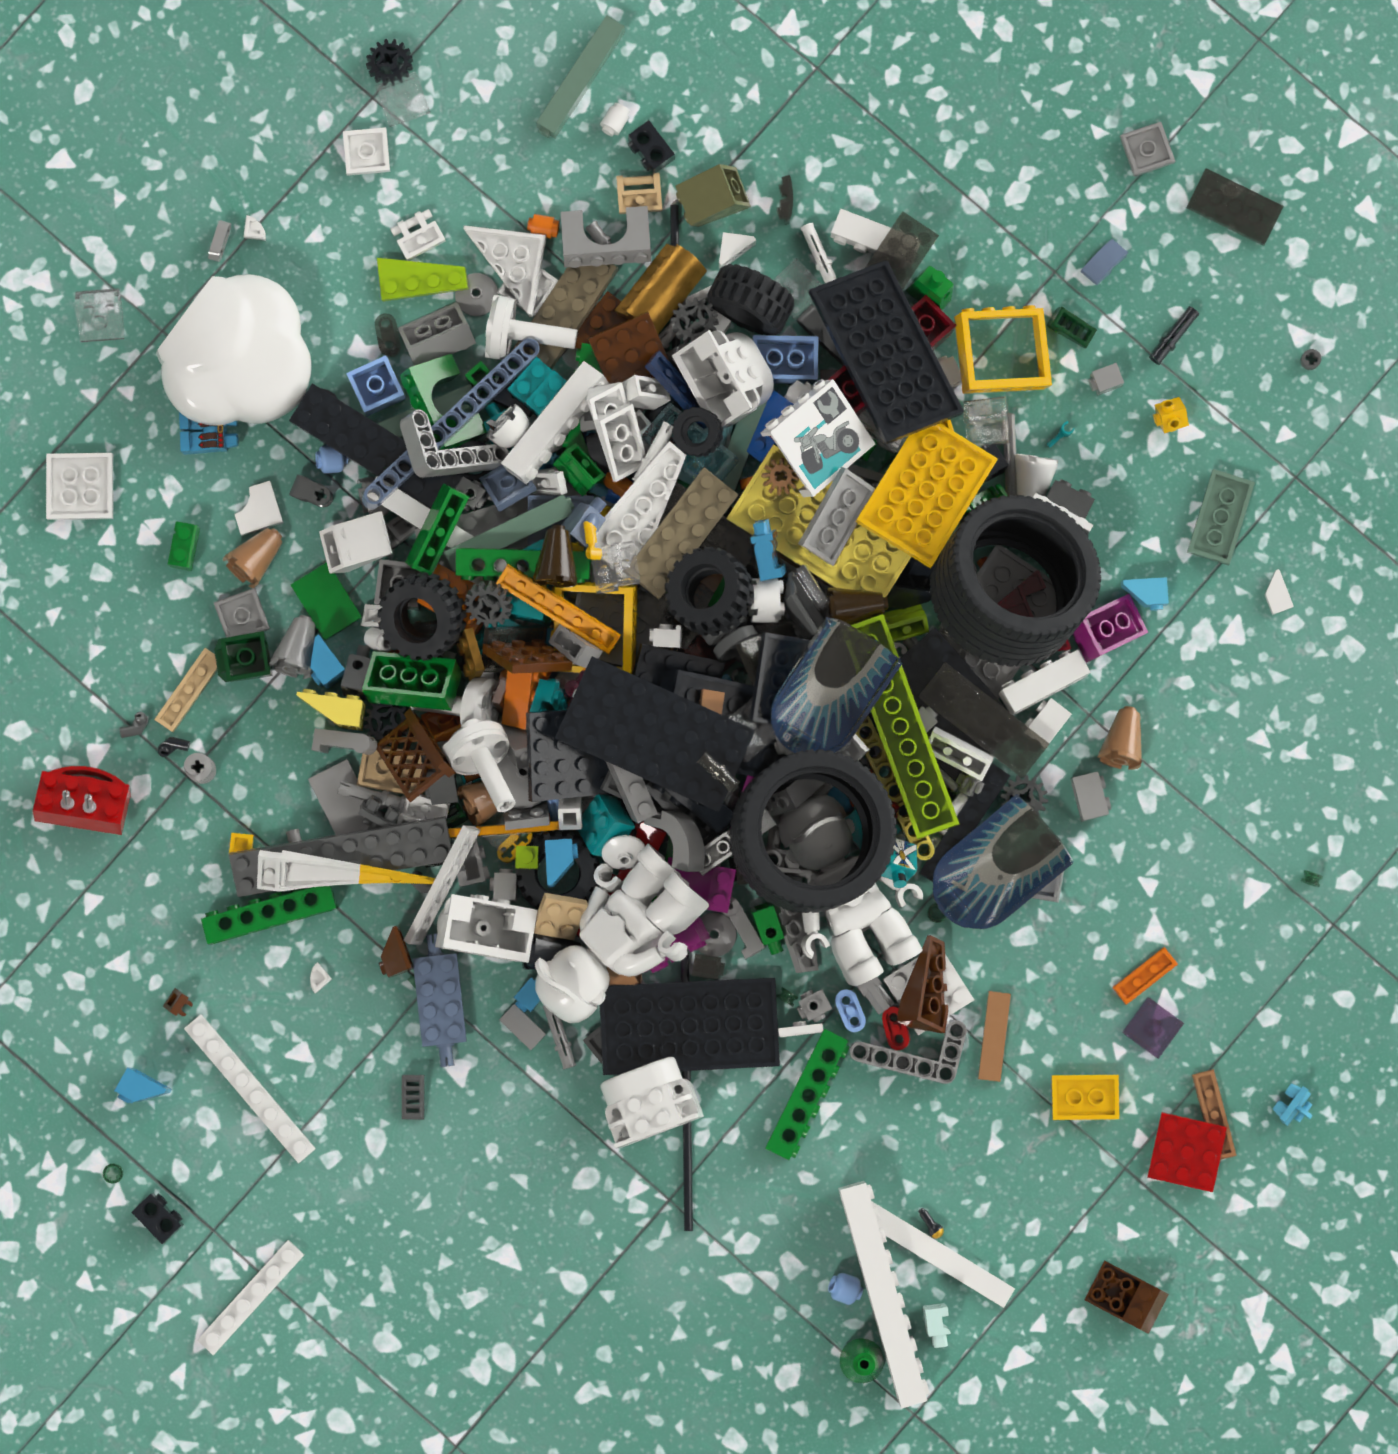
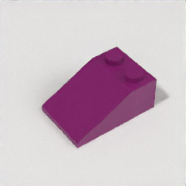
[1073,594,1149,663]
[667,857,736,913]

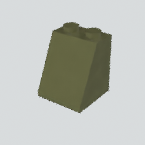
[675,164,751,227]

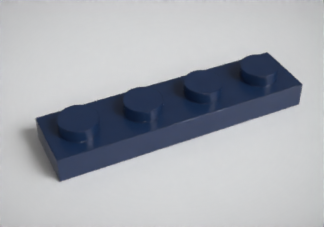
[645,351,707,430]

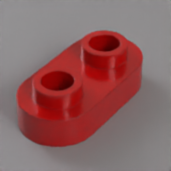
[882,1006,911,1050]

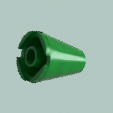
[840,1338,884,1383]

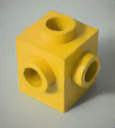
[1153,397,1189,434]

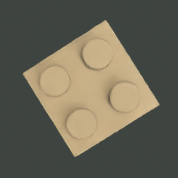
[534,893,588,940]

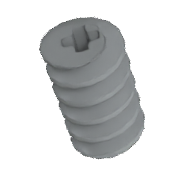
[184,753,216,784]

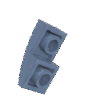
[1081,239,1128,286]

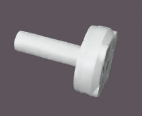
[485,295,578,360]
[411,677,502,726]
[442,719,516,812]

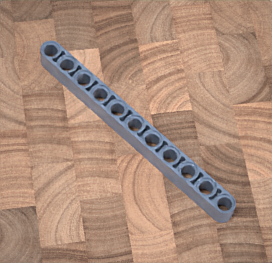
[362,338,540,509]

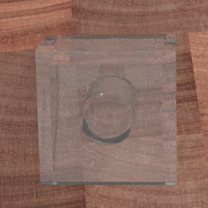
[74,288,124,342]

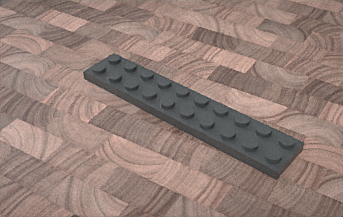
[229,816,452,897]

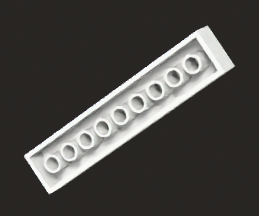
[838,1181,930,1408]

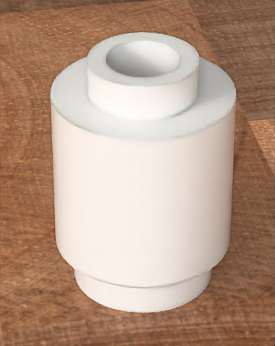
[600,103,630,137]
[364,627,392,652]

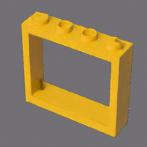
[954,305,1052,394]
[550,582,638,674]

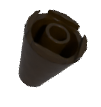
[533,525,577,588]
[827,588,888,632]

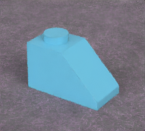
[1121,577,1169,611]

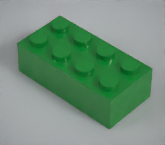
[362,651,462,711]

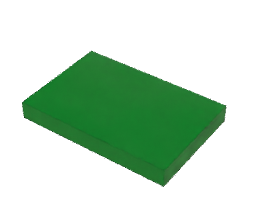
[291,562,362,641]

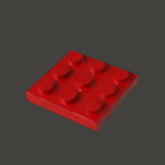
[1147,1112,1227,1192]

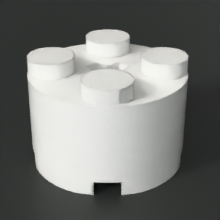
[748,578,785,623]

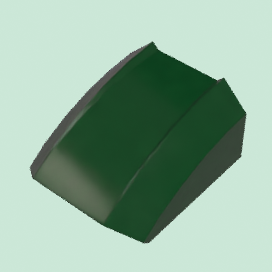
[214,631,273,682]

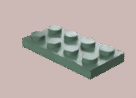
[1187,469,1255,566]

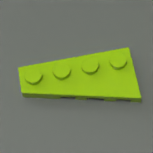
[377,258,468,302]

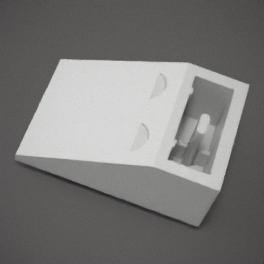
[319,511,393,574]

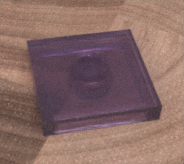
[1122,997,1184,1059]

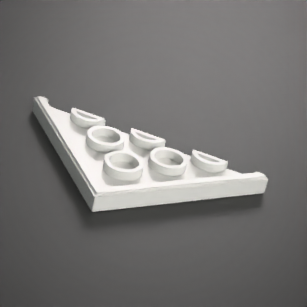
[463,226,546,317]

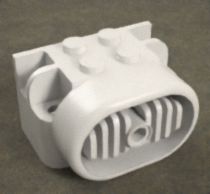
[672,330,774,429]
[435,894,538,963]
[600,1057,704,1148]

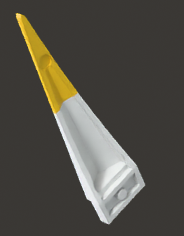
[257,850,436,891]

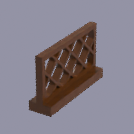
[376,708,456,802]

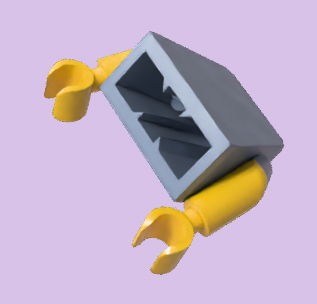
[561,496,607,560]

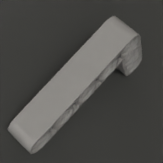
[400,409,509,478]
[849,1021,967,1084]

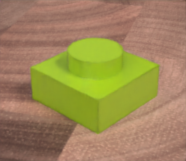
[515,846,538,869]

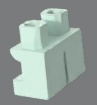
[923,1303,951,1348]

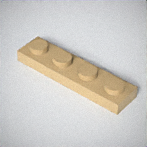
[154,648,217,733]

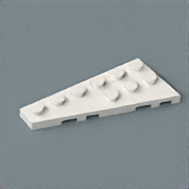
[595,441,686,585]

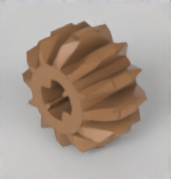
[761,458,799,496]

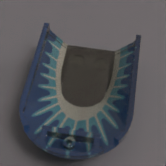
[771,617,902,753]
[933,794,1074,929]

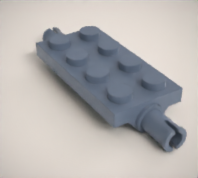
[413,934,467,1067]

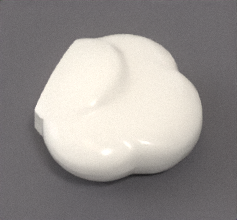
[156,274,311,425]

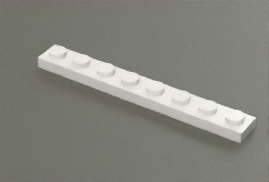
[184,1014,316,1164]

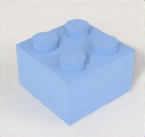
[346,355,406,417]

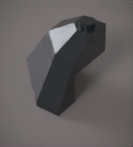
[886,557,933,609]

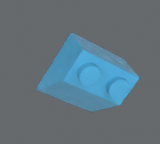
[310,634,345,690]
[545,839,578,888]
[114,1067,172,1103]

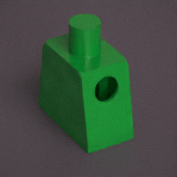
[905,266,954,310]
[750,902,784,955]

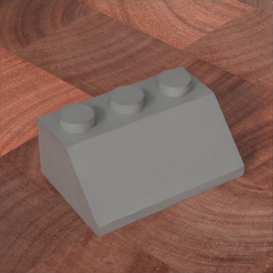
[398,302,476,366]

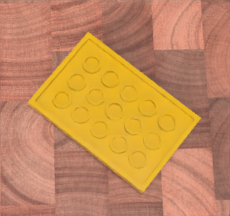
[855,423,998,568]

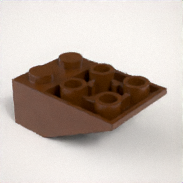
[1084,1260,1169,1334]

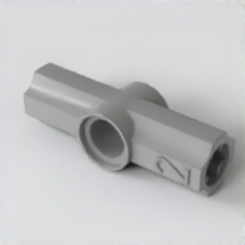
[856,977,894,1015]

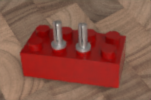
[33,766,131,835]

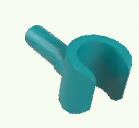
[1047,421,1075,448]

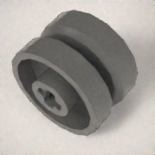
[702,616,759,663]

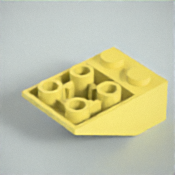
[296,689,366,731]

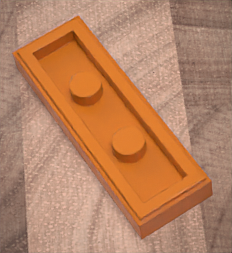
[1112,947,1178,1005]

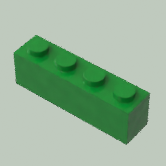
[405,483,469,576]

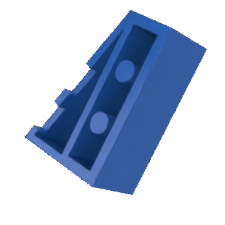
[747,390,794,463]

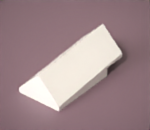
[587,382,646,482]

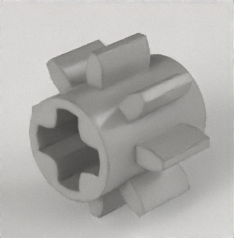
[956,772,984,797]

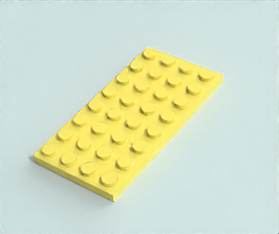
[726,444,911,597]

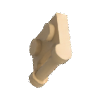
[616,173,662,215]

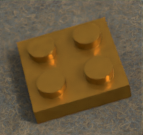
[456,628,485,681]

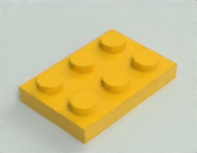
[1051,1075,1119,1120]

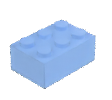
[752,335,818,384]

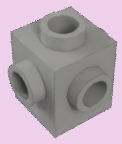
[456,477,487,512]
[796,989,832,1023]

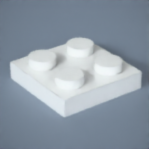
[343,127,390,176]

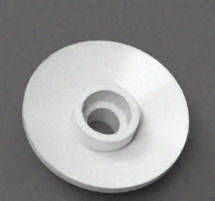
[602,835,645,870]

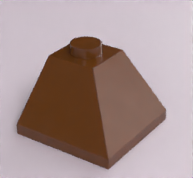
[379,926,414,978]

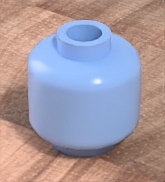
[315,445,348,474]
[828,1273,863,1305]

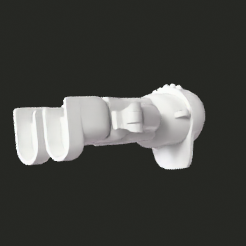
[778,794,923,986]
[535,844,709,1023]

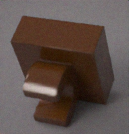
[163,988,193,1016]

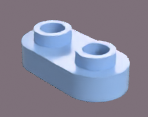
[835,989,866,1032]

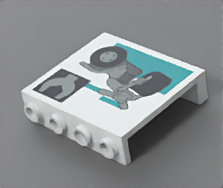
[761,379,875,497]

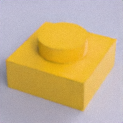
[229,833,254,853]

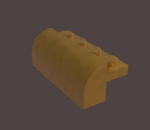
[615,243,707,334]

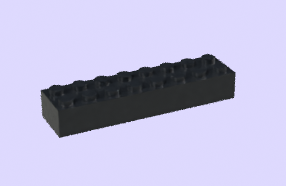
[289,383,463,509]

